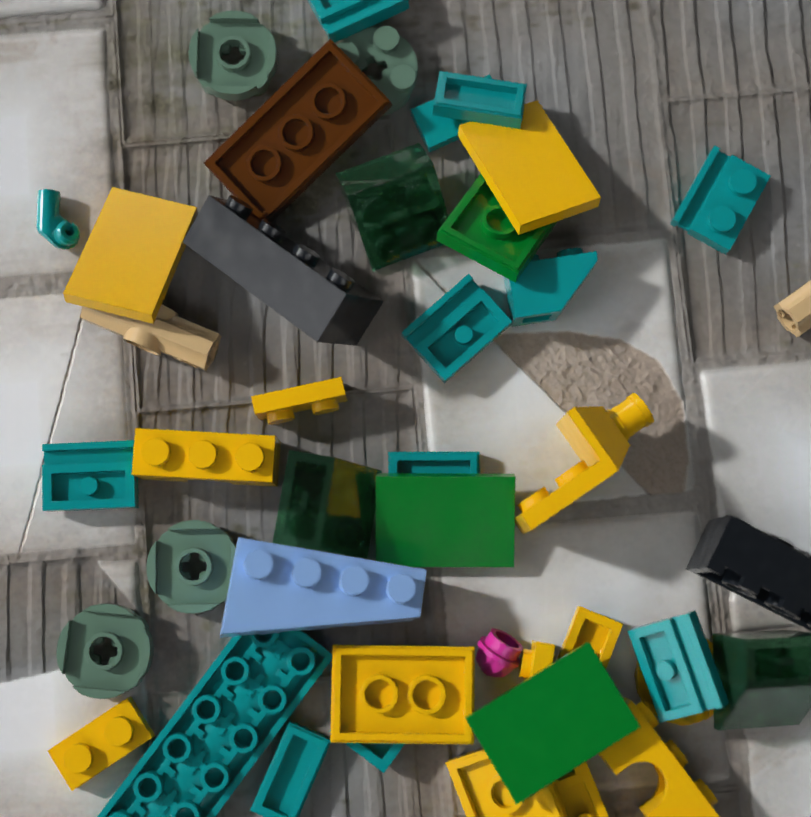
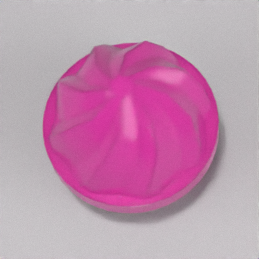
[475,628,523,678]

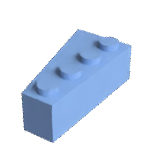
[219,537,427,638]

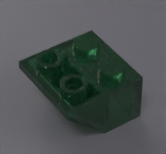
[336,143,448,272]
[272,450,382,559]
[713,630,811,730]

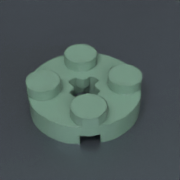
[189,10,278,101]
[337,25,418,116]
[146,520,236,614]
[56,604,154,699]

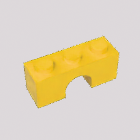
[131,428,281,487]
[598,697,720,817]

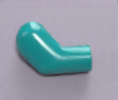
[36,189,80,249]

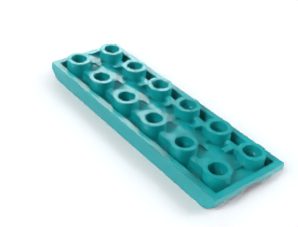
[97,630,332,817]

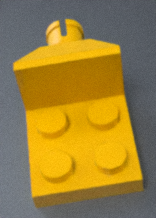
[515,393,654,534]

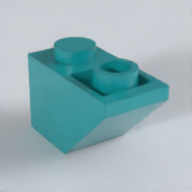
[503,248,598,327]

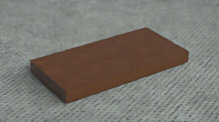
[204,39,393,222]

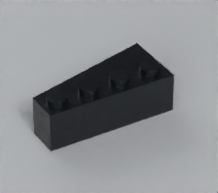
[183,195,384,346]
[686,515,811,631]

